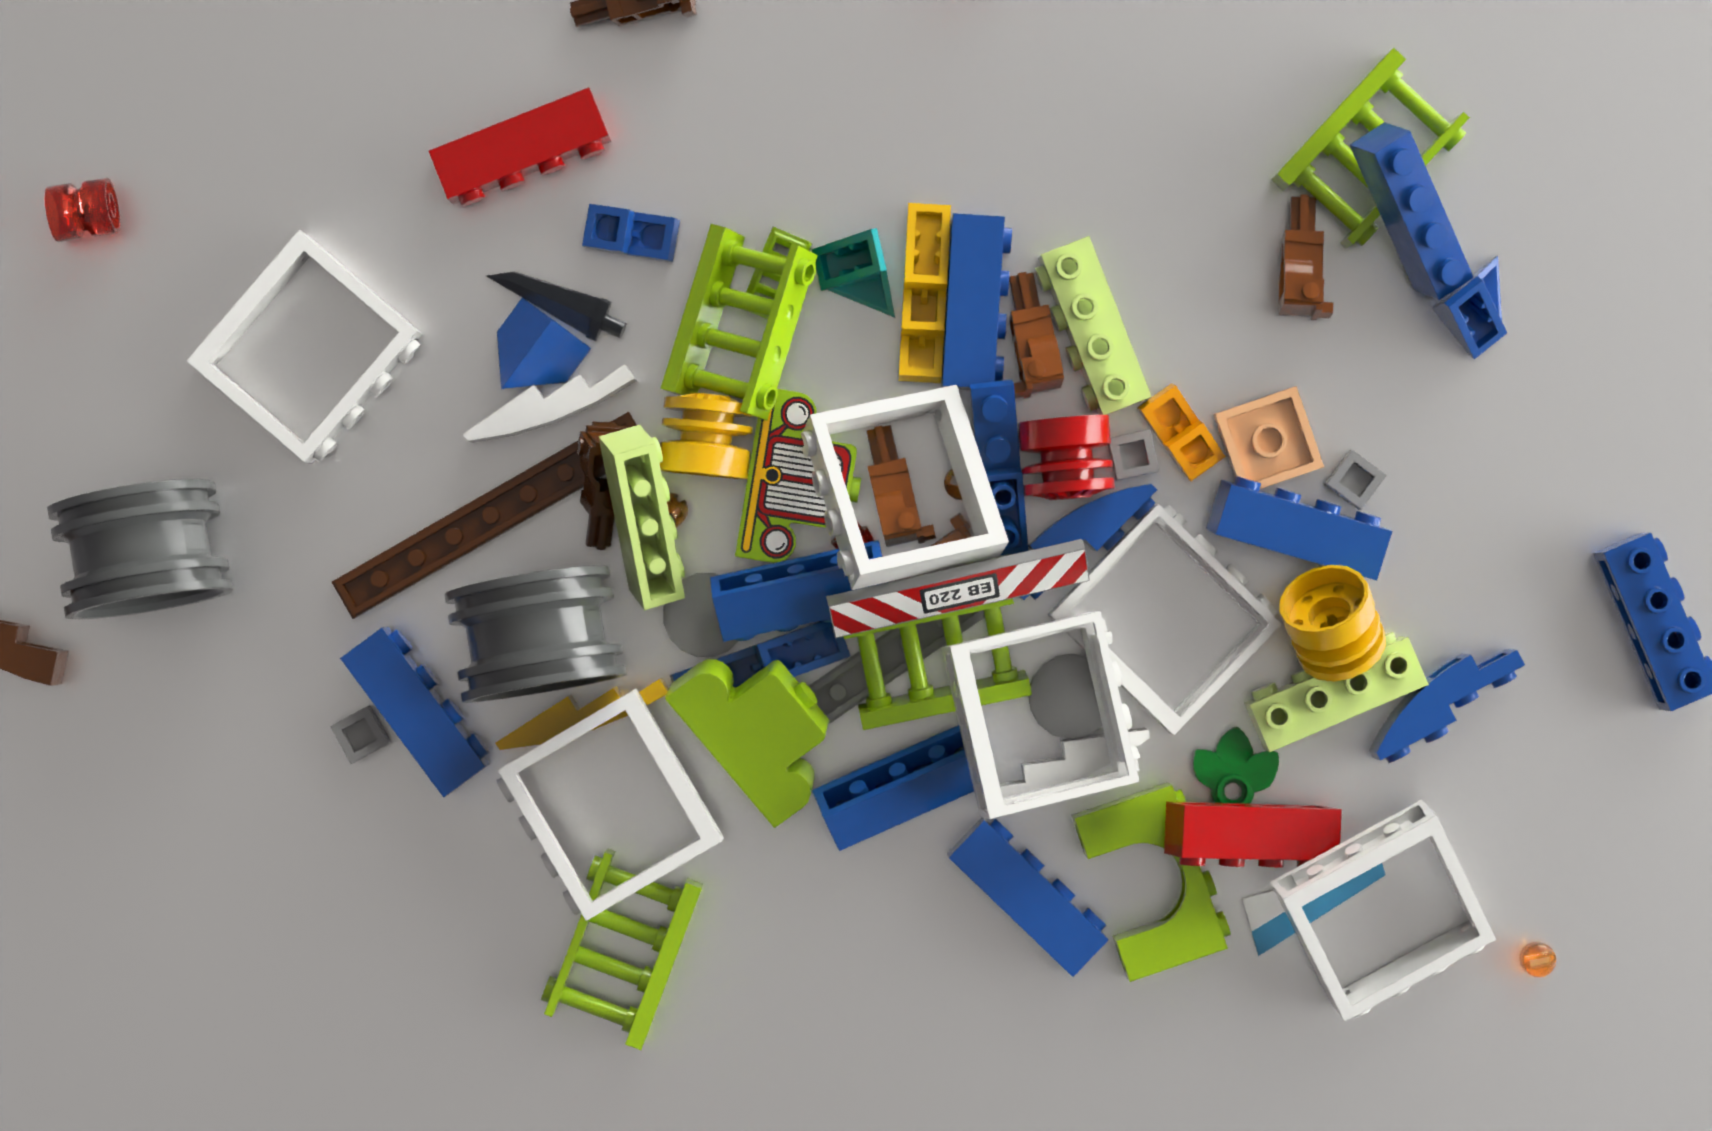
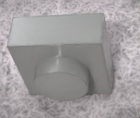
[1108,429,1159,481]
[1324,450,1387,510]
[330,705,391,764]

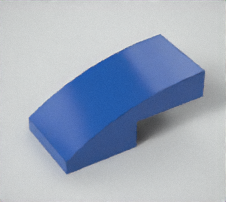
[582,204,680,262]

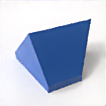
[1432,256,1507,359]
[497,298,591,389]

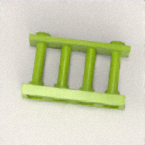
[1271,48,1470,249]
[660,224,818,421]
[843,598,1032,730]
[541,848,703,1050]

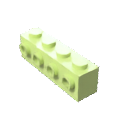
[1034,236,1151,415]
[598,425,685,611]
[1244,632,1429,752]

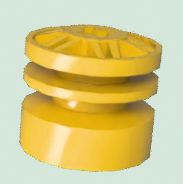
[659,393,754,479]
[1280,565,1386,682]

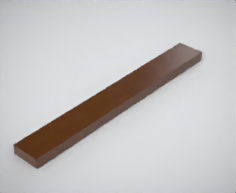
[332,412,637,619]

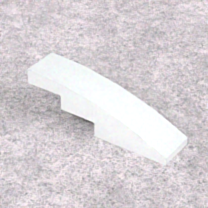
[463,364,637,443]
[999,727,1150,798]

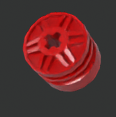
[1018,415,1115,501]

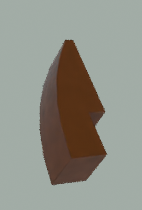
[0,620,69,686]

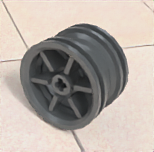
[47,479,233,619]
[444,566,627,703]

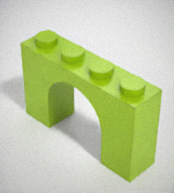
[1071,782,1231,982]

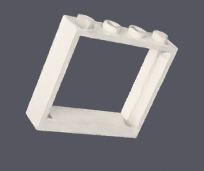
[186,230,423,464]
[801,385,1009,590]
[1047,504,1282,735]
[941,611,1140,819]
[497,688,724,921]
[1270,799,1496,1022]

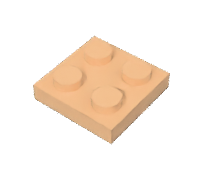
[1214,386,1324,489]

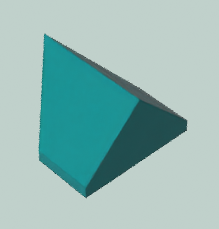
[812,228,895,318]

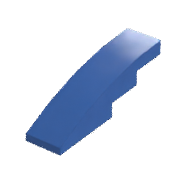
[670,622,851,688]

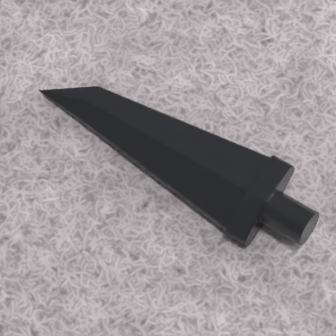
[487,271,627,341]

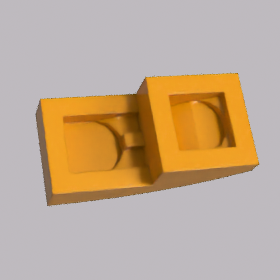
[1137,383,1226,481]

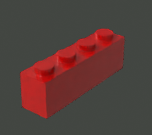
[429,87,611,207]
[1164,801,1342,868]

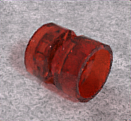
[45,178,120,242]

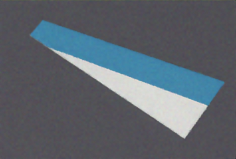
[1242,863,1386,956]

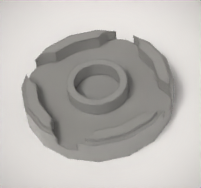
[663,573,739,657]
[1028,654,1102,739]

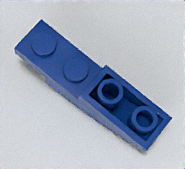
[970,380,1029,555]
[1019,484,1157,600]
[1369,649,1525,763]

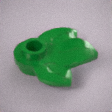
[1193,727,1279,804]

